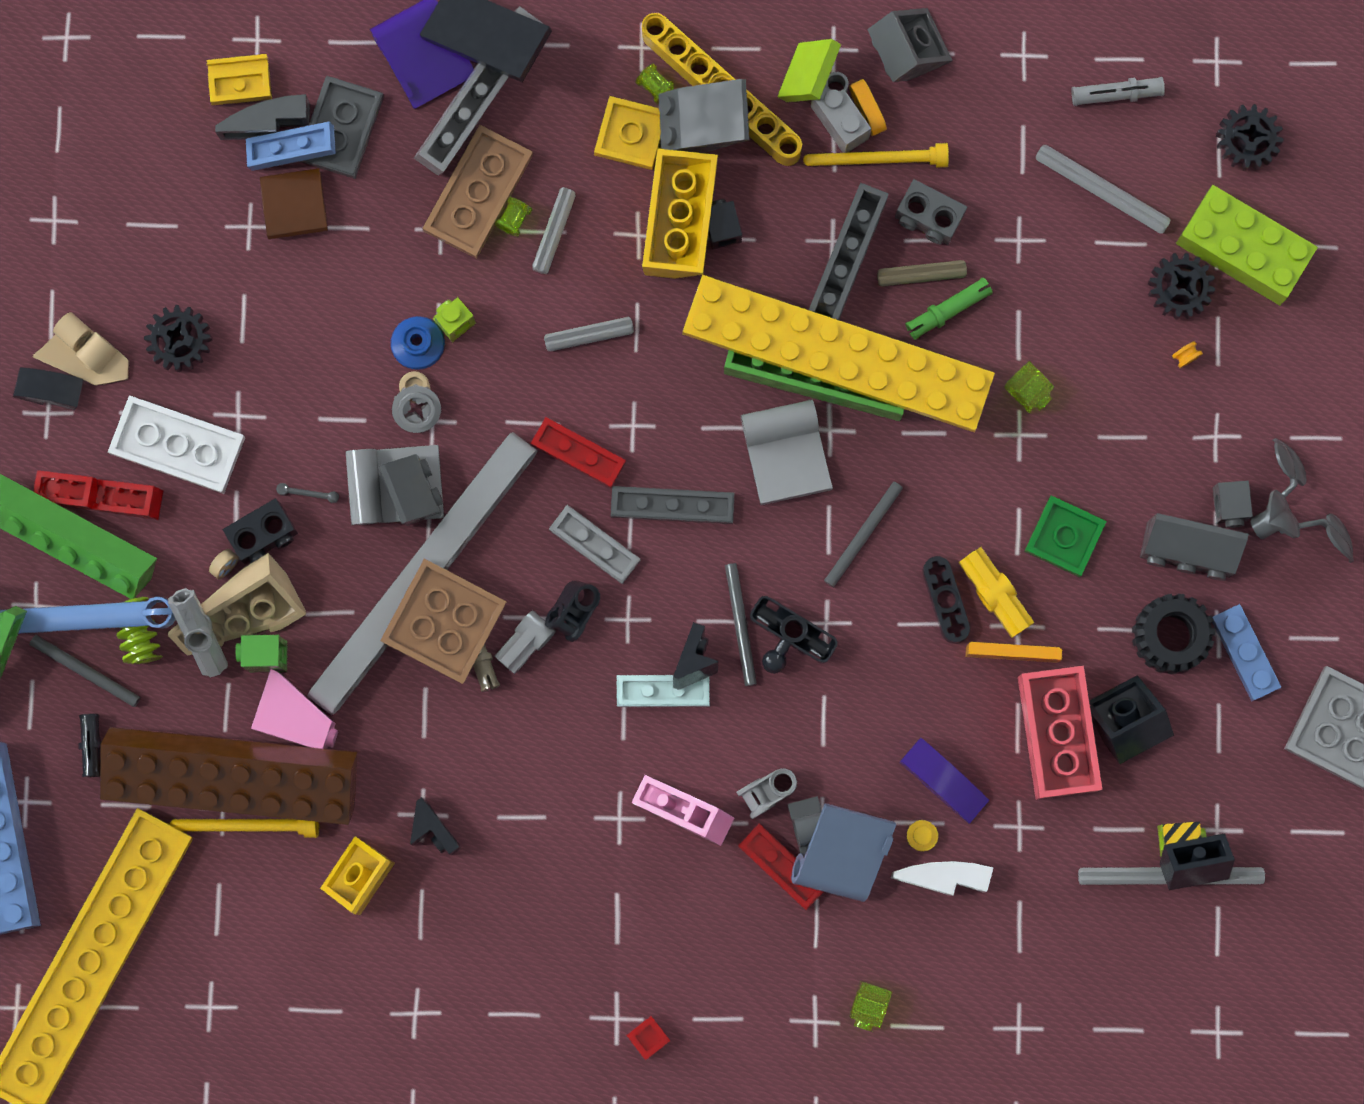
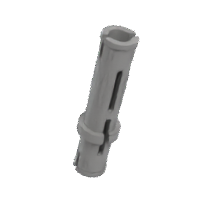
[1071,77,1165,106]

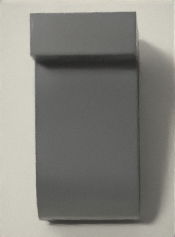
[787,796,822,854]

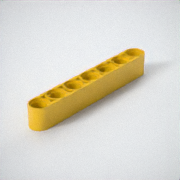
[642,13,802,166]

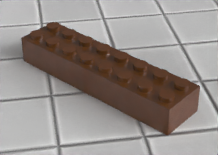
[100,727,357,825]

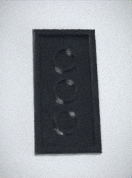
[420,0,552,83]

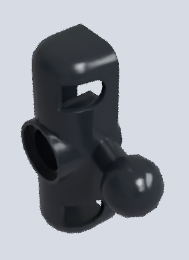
[750,596,838,674]

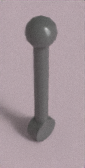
[276,483,339,503]

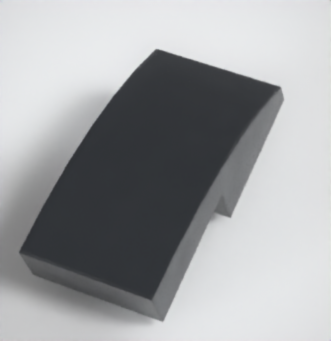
[13,367,83,410]

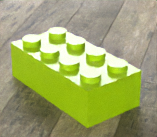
[1176,185,1318,306]

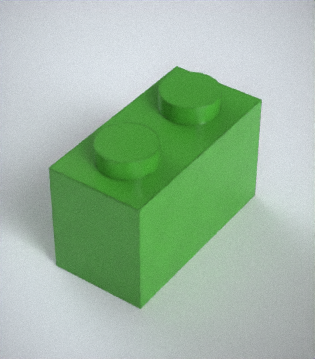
[236,635,287,673]

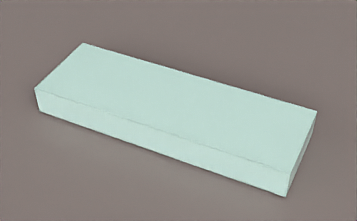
[617,675,710,707]

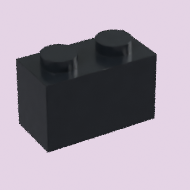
[1160,833,1235,891]

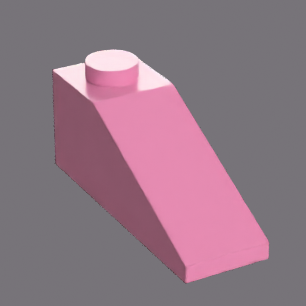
[632,775,734,846]

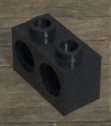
[222,498,298,565]

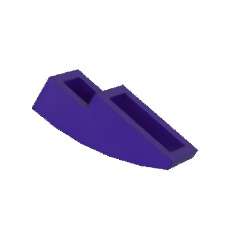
[899,738,989,824]

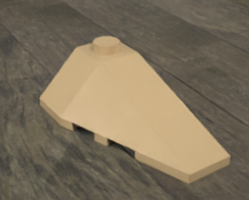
[168,553,306,656]

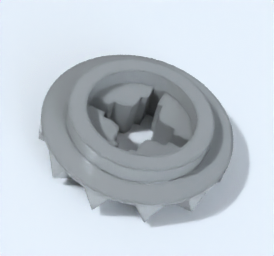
[392,384,441,433]

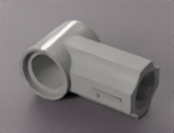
[495,610,556,674]

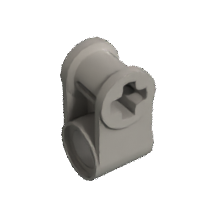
[736,768,797,819]

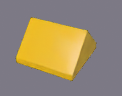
[320,836,395,915]

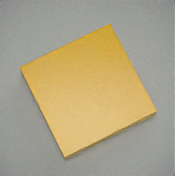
[594,96,661,170]

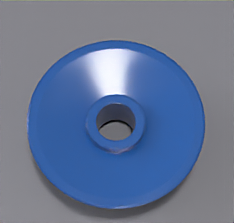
[391,316,445,370]

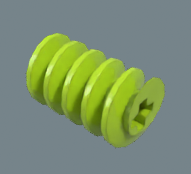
[117,597,163,664]

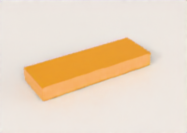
[966,642,1062,663]

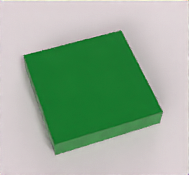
[1024,495,1107,578]

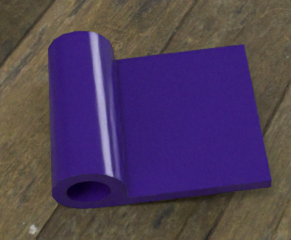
[369,0,474,109]

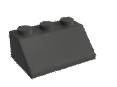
[1140,513,1249,581]

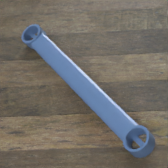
[0,597,176,634]

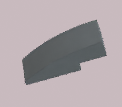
[215,94,310,140]

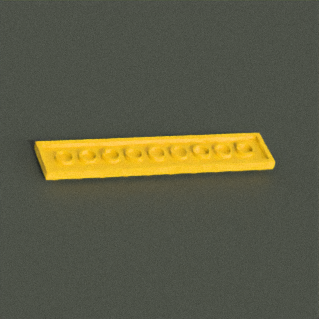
[682,275,995,433]
[0,808,193,1104]

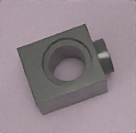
[1213,480,1253,528]

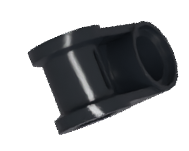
[545,580,600,642]

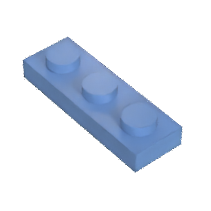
[246,122,336,171]
[1212,604,1281,701]

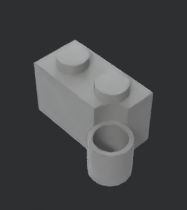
[811,72,871,153]

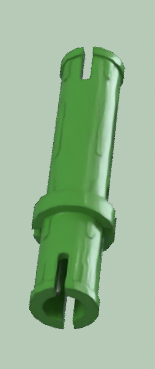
[905,277,993,340]

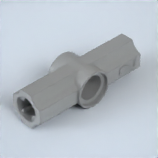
[168,588,228,678]

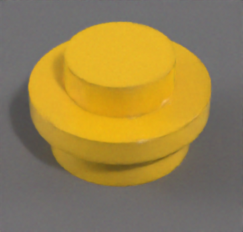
[907,820,938,851]

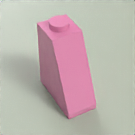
[251,669,338,749]

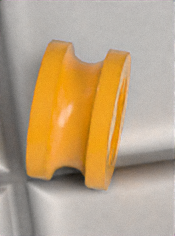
[1172,341,1203,369]

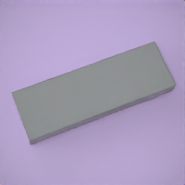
[549,505,641,585]

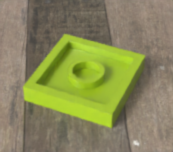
[777,39,841,102]

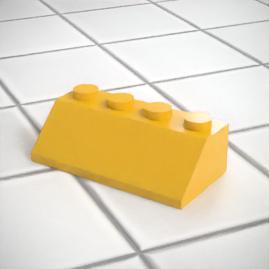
[642,149,718,279]

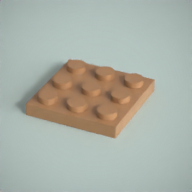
[380,558,506,684]

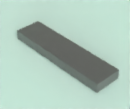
[611,486,734,524]

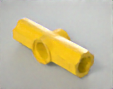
[959,547,1034,638]

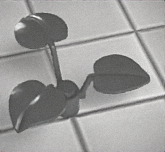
[1251,438,1354,563]

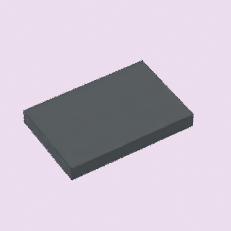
[299,75,384,179]

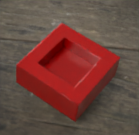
[626,1016,670,1060]

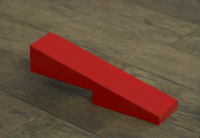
[33,470,164,520]

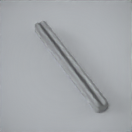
[1036,145,1171,233]

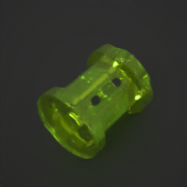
[635,63,675,104]
[495,197,533,237]

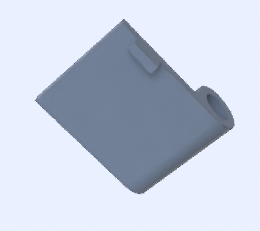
[791,803,896,902]

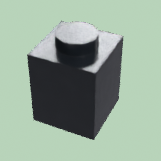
[708,199,742,250]

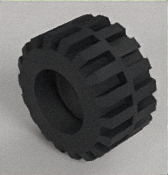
[1132,593,1215,674]

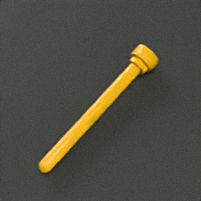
[803,143,949,168]
[169,819,319,838]

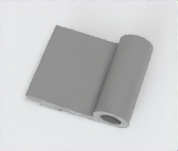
[741,400,833,505]
[345,445,444,525]

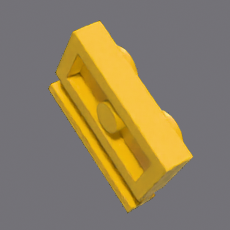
[207,54,272,106]

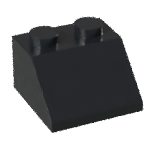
[1089,675,1174,764]

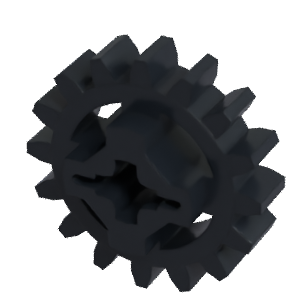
[1216,104,1284,171]
[1148,253,1215,320]
[144,305,212,372]

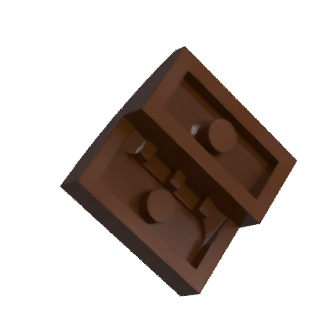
[260,168,328,240]

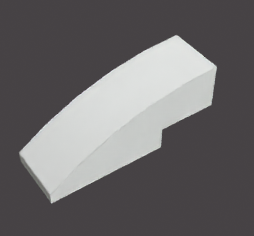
[891,861,993,896]

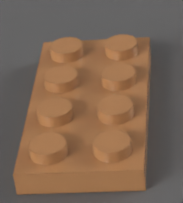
[422,125,533,259]

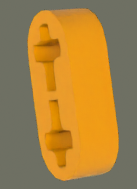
[849,79,887,136]

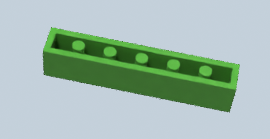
[724,350,904,421]
[0,474,157,599]

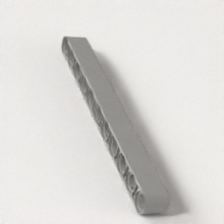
[307,432,537,715]

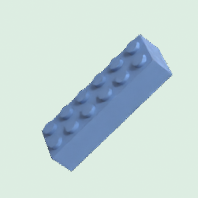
[0,742,41,935]

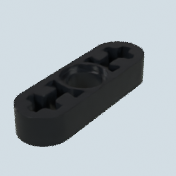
[922,556,970,644]

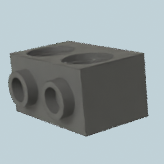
[895,179,967,245]

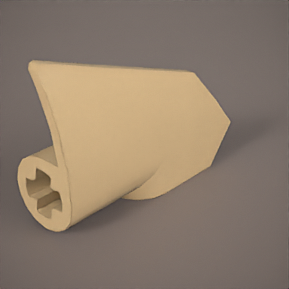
[33,312,130,386]

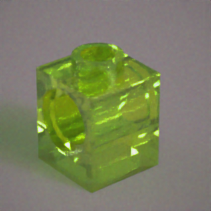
[1004,361,1055,413]
[849,981,892,1032]

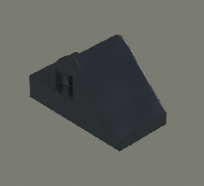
[673,622,718,690]
[410,797,462,855]

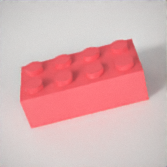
[1018,666,1102,800]

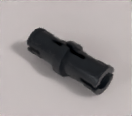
[78,714,102,777]

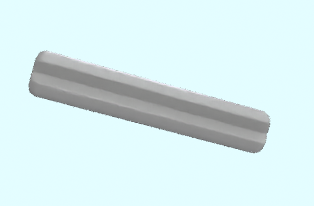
[532,187,576,274]
[544,317,634,351]

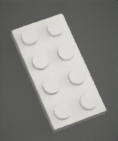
[108,395,245,494]

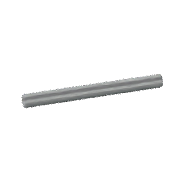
[1078,867,1265,885]

